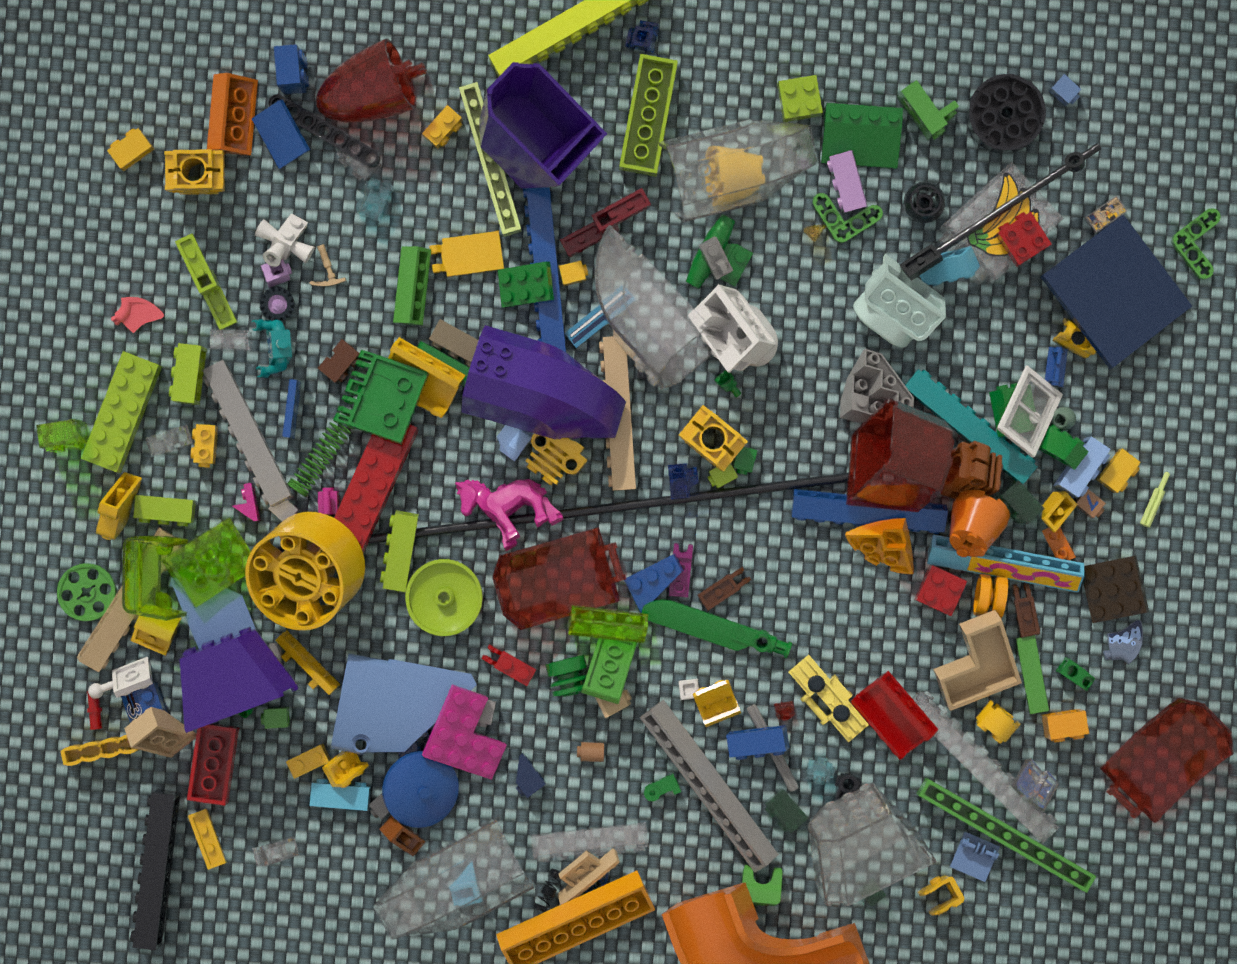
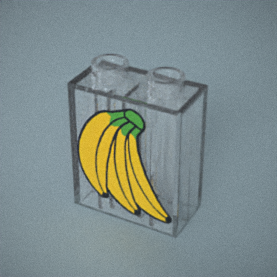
[938,162,1064,285]

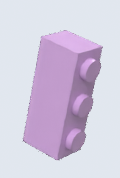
[827,150,867,212]

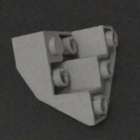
[840,349,914,423]

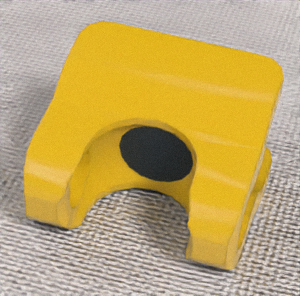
[1052,318,1096,358]

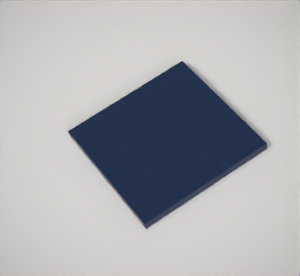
[1040,215,1192,369]

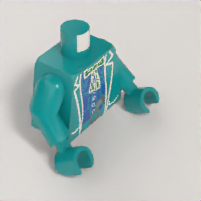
[252,319,292,378]

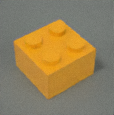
[1041,709,1089,743]

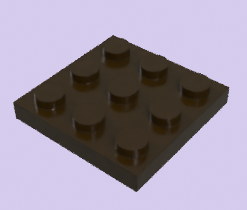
[1083,555,1149,623]

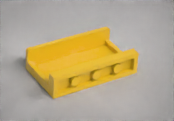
[388,337,466,418]

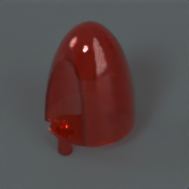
[316,38,427,123]

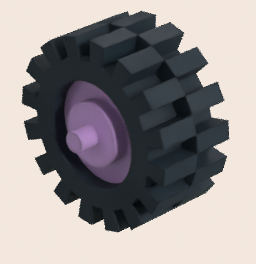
[259,286,295,321]

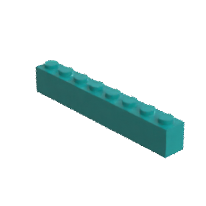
[905,369,1038,485]

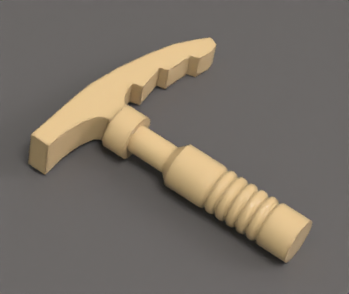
[310,244,347,286]

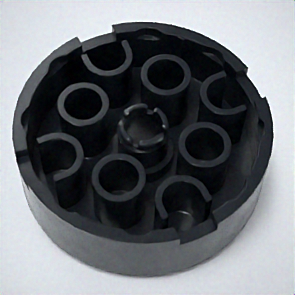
[966,74,1046,154]

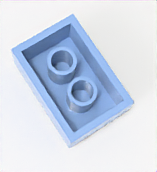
[1053,436,1111,498]

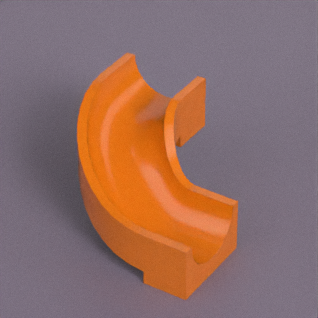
[662,882,869,964]

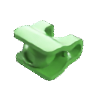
[742,865,782,906]

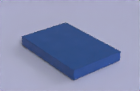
[252,99,310,169]
[282,379,301,439]

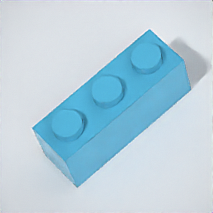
[920,246,980,286]
[310,778,371,811]

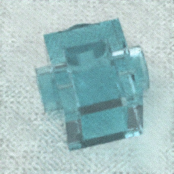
[805,756,835,785]

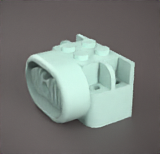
[853,254,946,348]

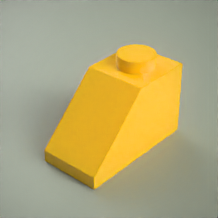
[1041,491,1078,532]

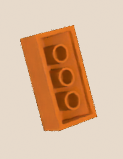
[207,73,258,156]

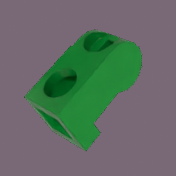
[1056,657,1095,692]
[644,773,681,802]

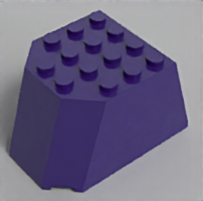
[479,62,607,189]
[180,627,298,733]

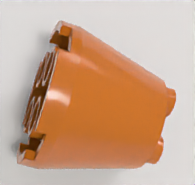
[949,490,1010,557]

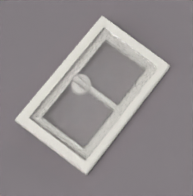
[997,365,1063,458]

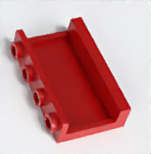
[851,671,939,760]

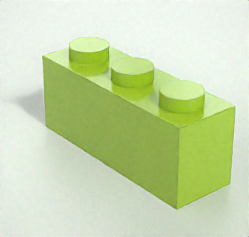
[133,495,196,527]

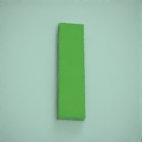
[1015,635,1049,714]

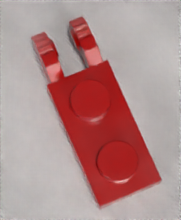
[481,644,537,686]

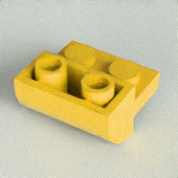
[130,603,182,656]

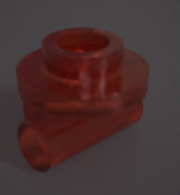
[774,701,795,721]

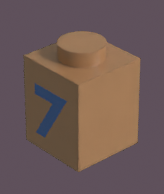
[1075,489,1106,519]

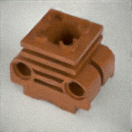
[939,441,1003,499]

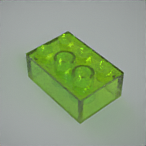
[36,419,89,453]

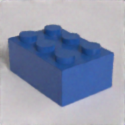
[274,44,310,95]

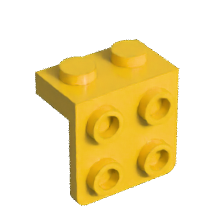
[693,680,741,727]

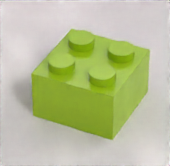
[777,75,823,123]

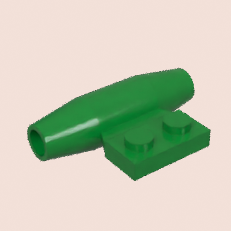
[686,214,753,289]

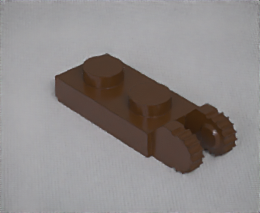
[697,566,751,611]
[1012,582,1040,638]

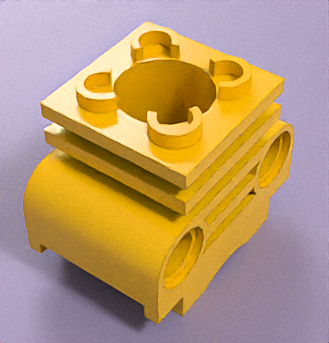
[164,149,225,195]
[678,405,748,472]
[525,434,587,486]

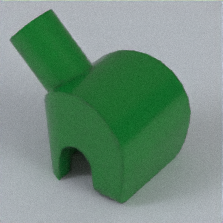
[714,370,741,398]

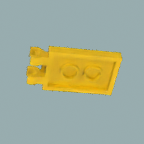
[429,231,504,277]

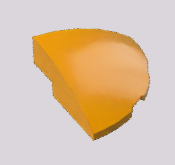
[845,518,914,574]

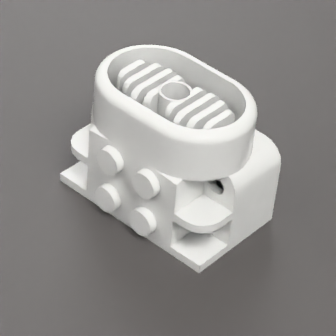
[688,284,778,373]

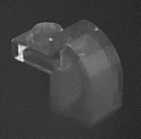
[146,425,193,457]
[252,837,299,867]

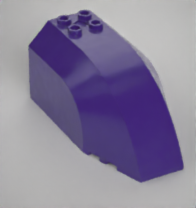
[461,325,626,439]

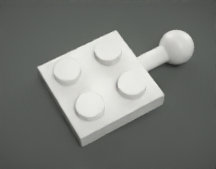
[88,657,153,699]

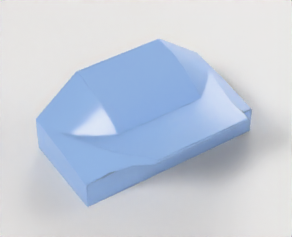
[497,425,534,462]

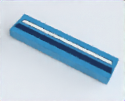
[564,286,636,349]

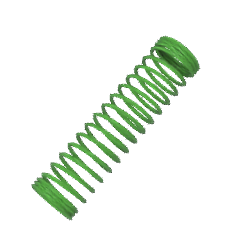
[287,406,355,497]

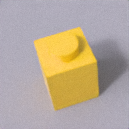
[559,261,589,286]

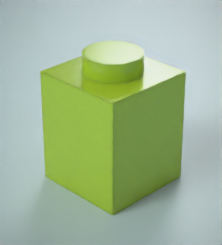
[707,463,738,489]

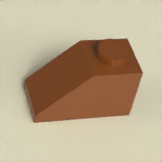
[379,815,425,856]

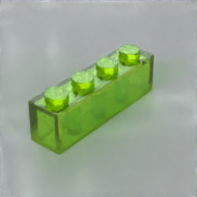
[568,605,648,643]

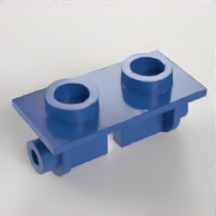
[1045,347,1068,387]

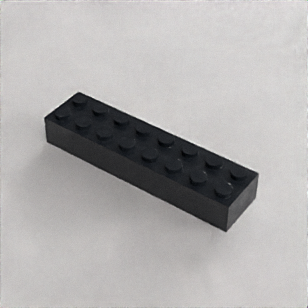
[130,789,181,950]

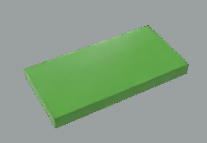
[581,631,637,704]

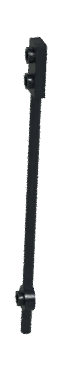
[900,143,1101,281]

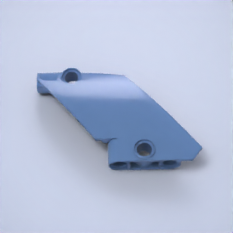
[169,568,256,649]

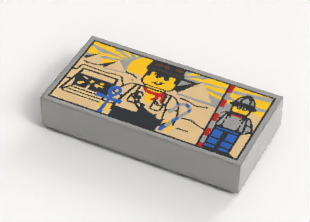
[1085,196,1127,233]

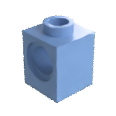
[1049,74,1081,107]

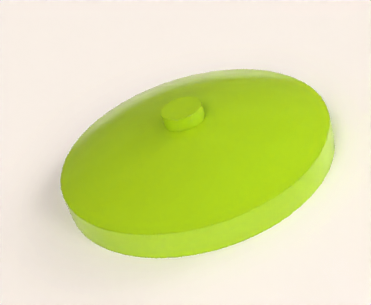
[405,559,483,636]

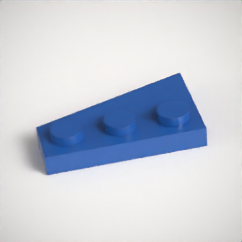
[624,554,684,613]

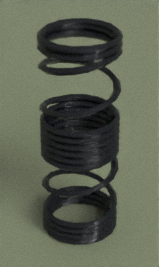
[534,868,561,912]

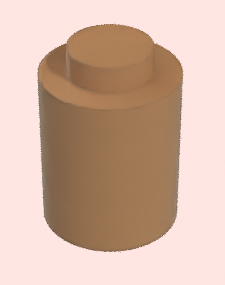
[577,742,604,762]

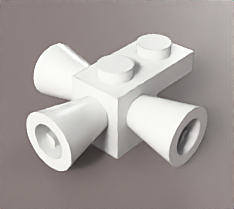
[255,213,315,267]

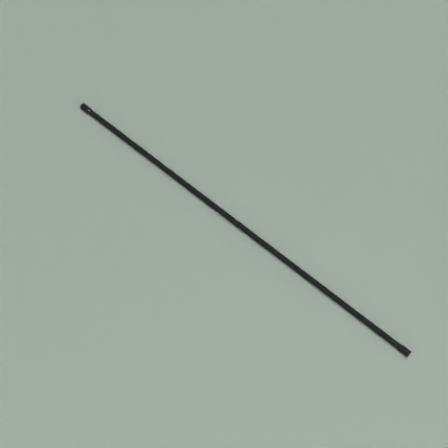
[251,460,938,552]

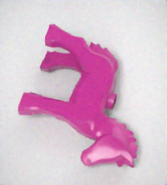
[455,479,563,551]

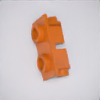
[1042,527,1076,560]

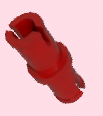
[87,691,102,730]

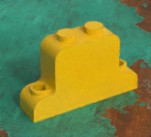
[96,472,142,540]

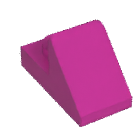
[232,483,260,522]

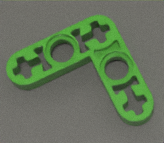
[812,193,883,243]
[1171,208,1221,280]

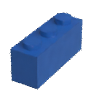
[726,725,790,760]

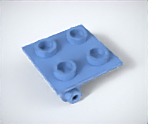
[950,832,1000,882]

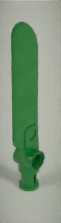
[641,599,792,659]

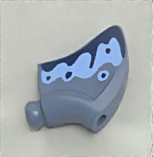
[1103,620,1143,665]

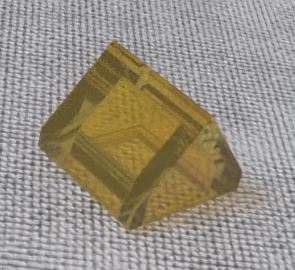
[804,224,826,242]

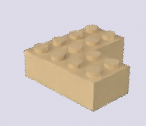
[933,610,1022,711]

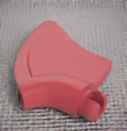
[111,297,164,333]

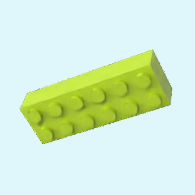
[619,54,678,177]
[81,351,162,473]

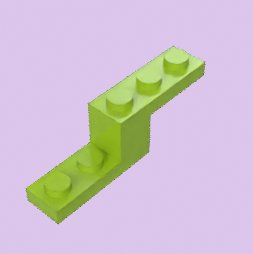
[175,233,238,331]

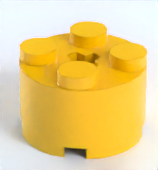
[976,700,1021,744]

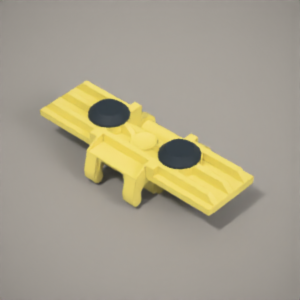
[789,654,869,742]

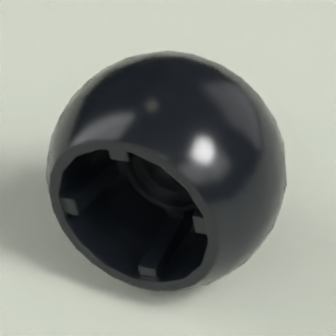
[904,181,946,223]

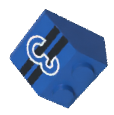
[121,682,168,723]

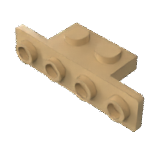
[558,849,620,905]

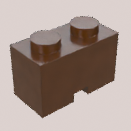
[318,339,361,384]

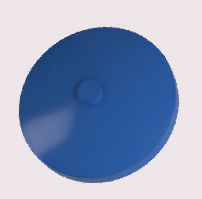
[382,751,459,828]

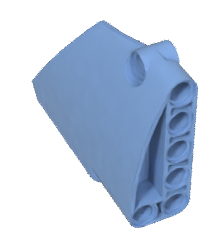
[331,654,477,755]

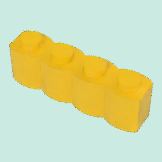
[61,735,139,766]

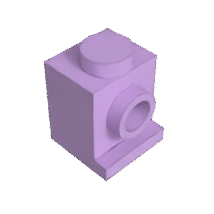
[261,258,292,289]

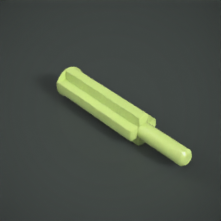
[1140,472,1170,528]

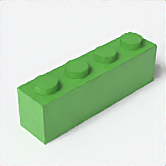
[393,246,431,326]

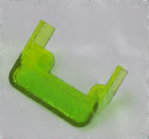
[122,536,188,621]

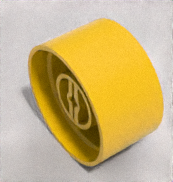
[245,512,365,630]

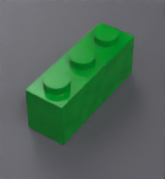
[1038,424,1089,470]

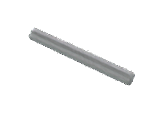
[747,704,799,792]

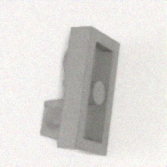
[698,236,733,280]

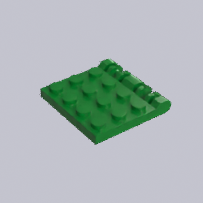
[333,350,429,445]

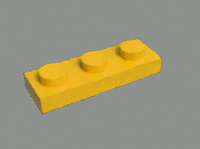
[188,808,227,870]

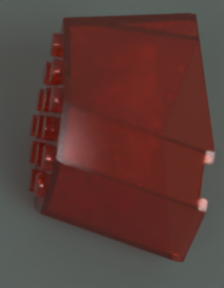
[846,398,954,512]

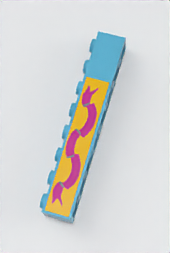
[927,534,1084,592]

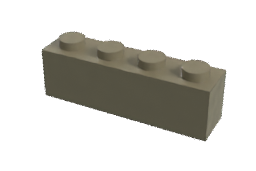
[429,319,478,367]

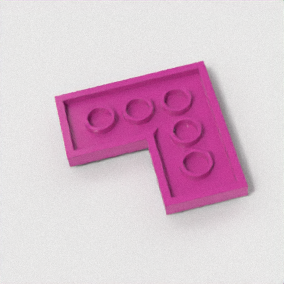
[422,684,507,780]

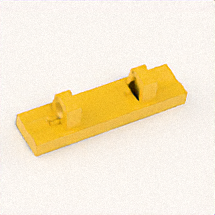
[275,630,341,695]

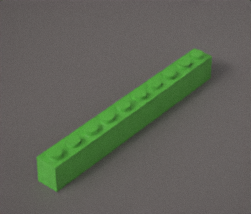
[916,777,1096,893]

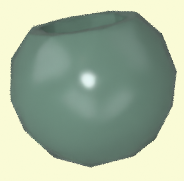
[1052,407,1076,431]

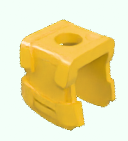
[918,875,964,916]

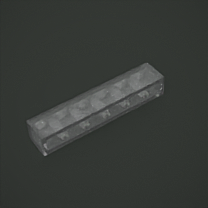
[531,822,649,862]

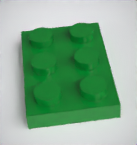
[498,261,554,308]

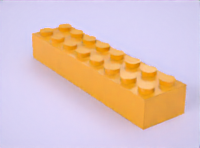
[496,871,655,964]

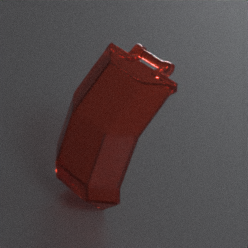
[492,527,626,630]
[1100,698,1234,823]

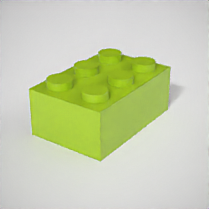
[169,343,207,406]

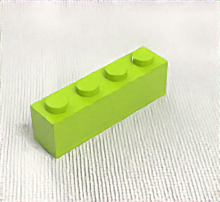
[380,510,419,592]

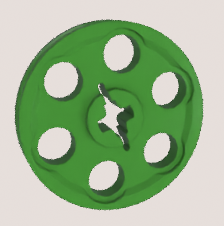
[57,563,116,621]

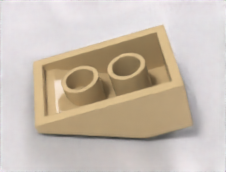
[124,707,196,758]

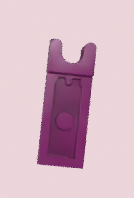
[669,543,693,597]

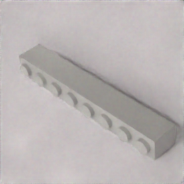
[202,360,294,507]

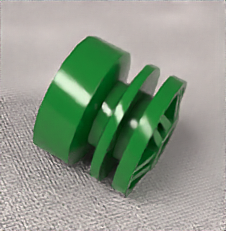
[545,655,587,697]

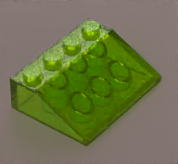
[160,517,251,608]

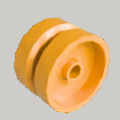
[973,574,1008,619]

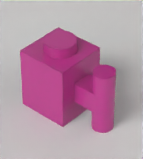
[318,488,339,515]

